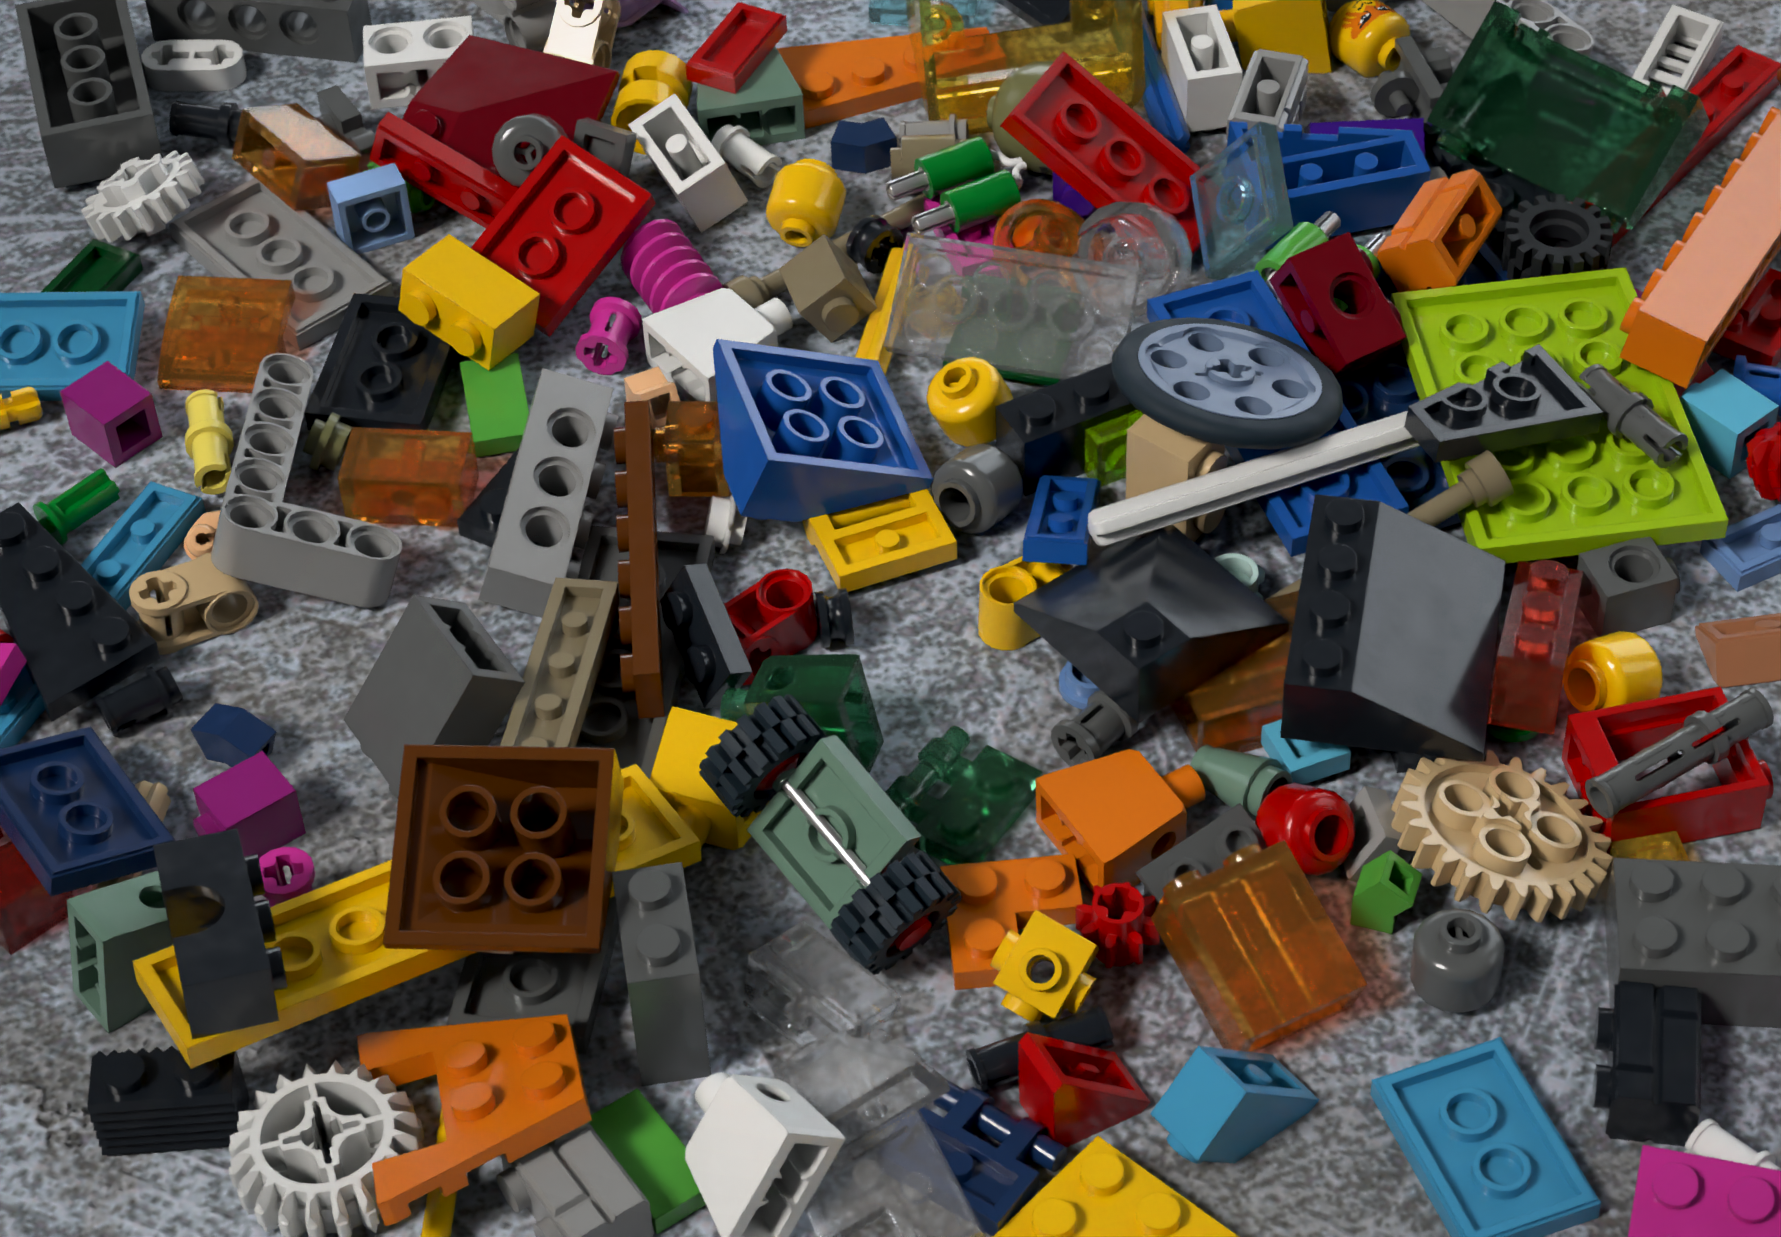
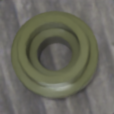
[303,412,353,471]

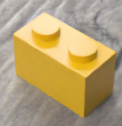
[398,234,540,371]

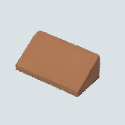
[1695,613,1781,688]

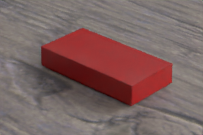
[685,2,787,94]

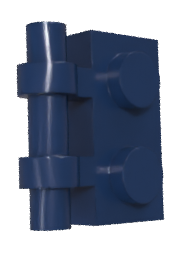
[878,1080,1068,1237]

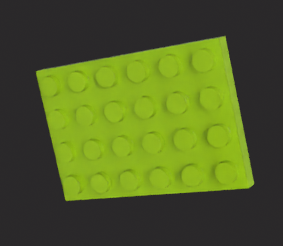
[1391,267,1729,564]

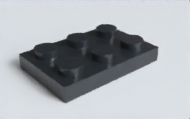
[304,293,457,442]

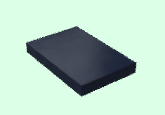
[0,726,176,897]

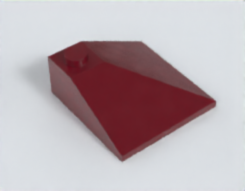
[402,35,620,188]

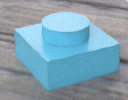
[1261,719,1351,785]

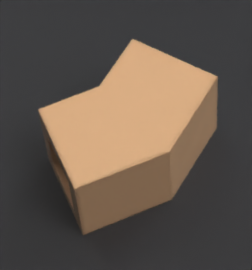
[624,366,685,430]

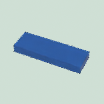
[1022,475,1101,565]

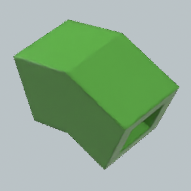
[1350,850,1422,934]

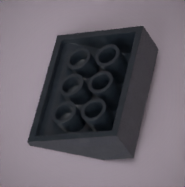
[1281,494,1505,762]

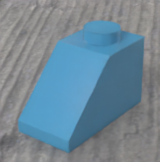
[1150,1046,1319,1164]

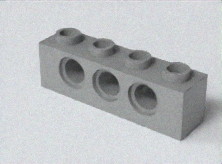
[478,368,618,617]

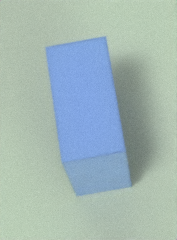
[327,163,415,255]

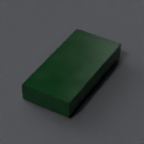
[41,239,143,292]

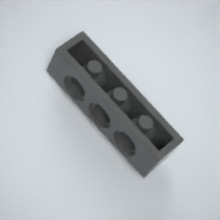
[145,0,372,63]

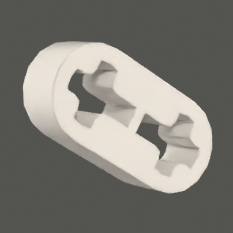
[141,40,247,92]

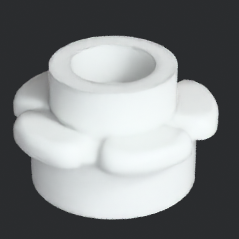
[703,494,747,554]

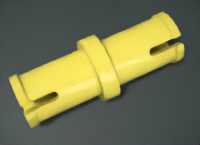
[185,389,234,495]

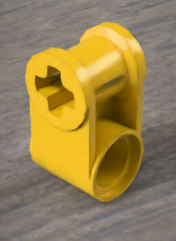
[978,556,1074,650]

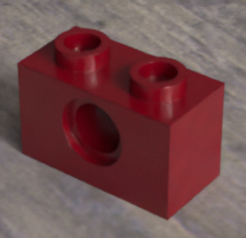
[1269,232,1407,380]

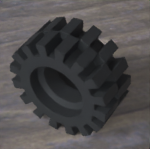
[1501,194,1613,280]

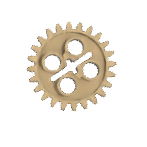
[1391,750,1612,922]

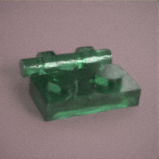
[885,726,1042,865]

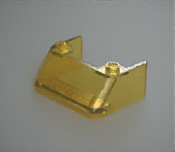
[906,0,1145,135]

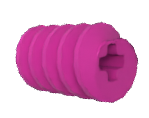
[620,219,724,314]

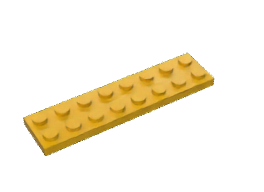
[132,764,701,1069]

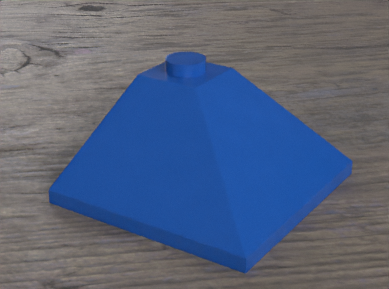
[713,339,933,522]

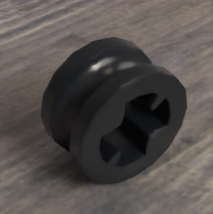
[846,215,904,274]
[814,588,854,648]

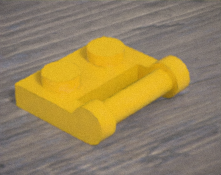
[802,489,957,592]

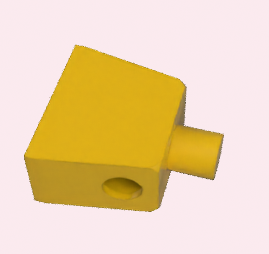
[1219,0,1332,73]
[650,706,769,850]

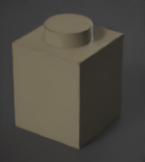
[779,234,877,343]

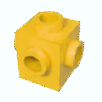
[990,909,1099,1022]

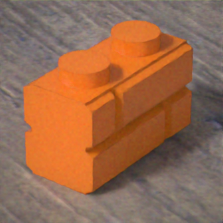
[1377,169,1503,292]

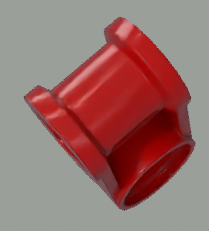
[724,568,818,686]

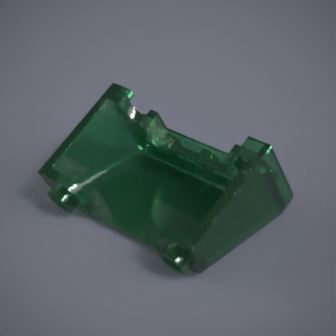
[1427,0,1710,234]

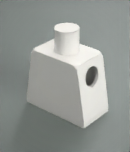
[642,288,793,422]
[685,1072,846,1237]

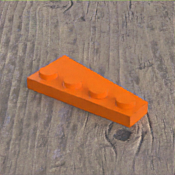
[777,27,1006,129]

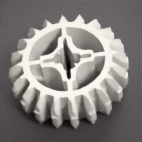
[229,1060,425,1237]

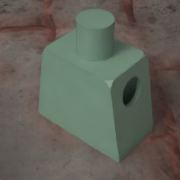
[697,46,806,145]
[67,871,173,1033]

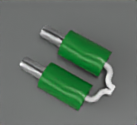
[885,136,1027,235]

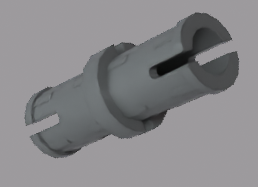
[1575,364,1688,468]

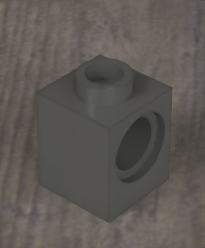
[1573,537,1680,637]

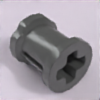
[1051,690,1138,766]

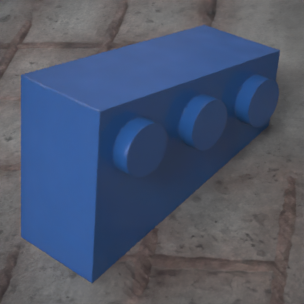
[1225,121,1431,251]

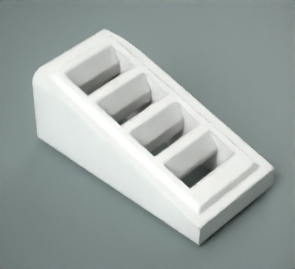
[1627,5,1724,108]

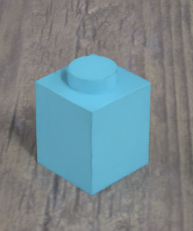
[1680,369,1779,479]

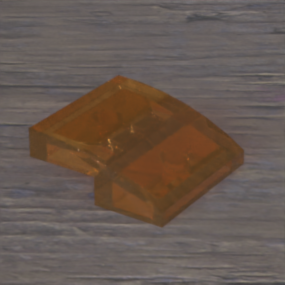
[157,275,295,393]

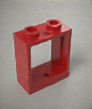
[1561,686,1773,857]

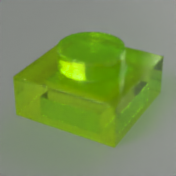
[1085,410,1143,487]

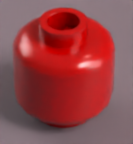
[1255,783,1356,876]

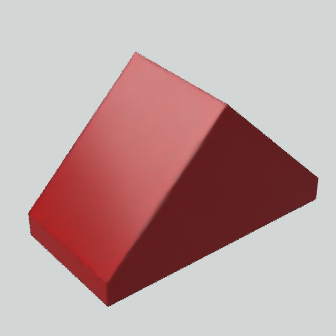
[1018,1032,1151,1147]

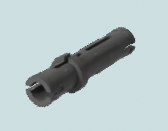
[1585,688,1774,818]

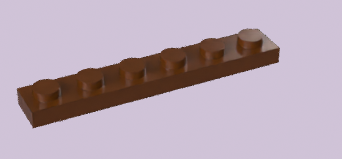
[614,400,665,719]

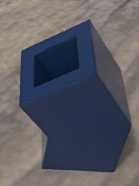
[830,117,897,174]
[190,703,276,767]

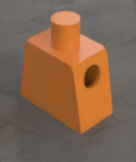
[1036,749,1205,893]

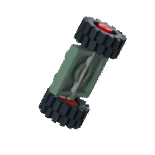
[699,694,962,976]

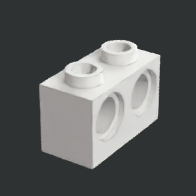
[363,16,474,110]

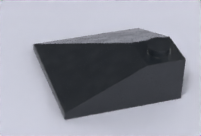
[1014,525,1289,723]

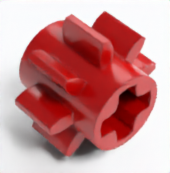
[1076,882,1161,968]

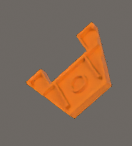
[357,1014,592,1226]

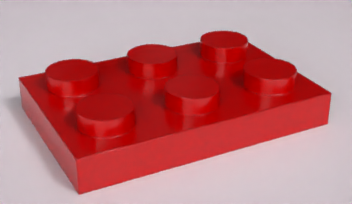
[471,135,656,338]

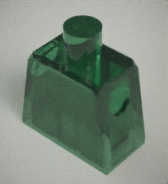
[720,654,884,774]

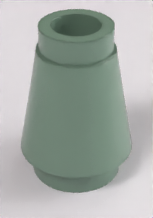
[1190,745,1292,821]

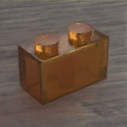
[232,103,361,211]
[337,427,479,527]

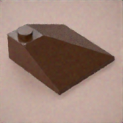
[383,744,624,953]

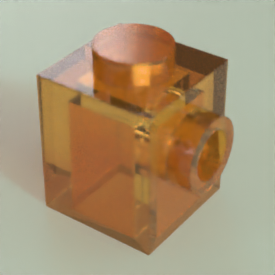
[654,401,730,497]

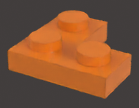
[940,853,1083,990]

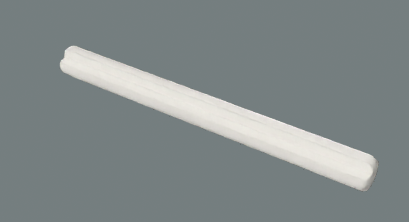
[1087,411,1420,547]

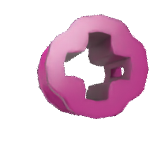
[575,296,642,375]
[259,847,315,907]

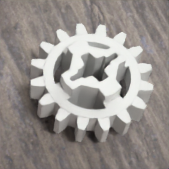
[81,151,205,243]

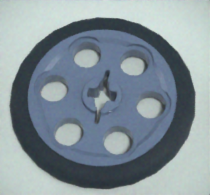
[1112,317,1343,450]

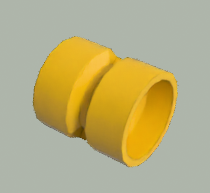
[611,50,693,155]

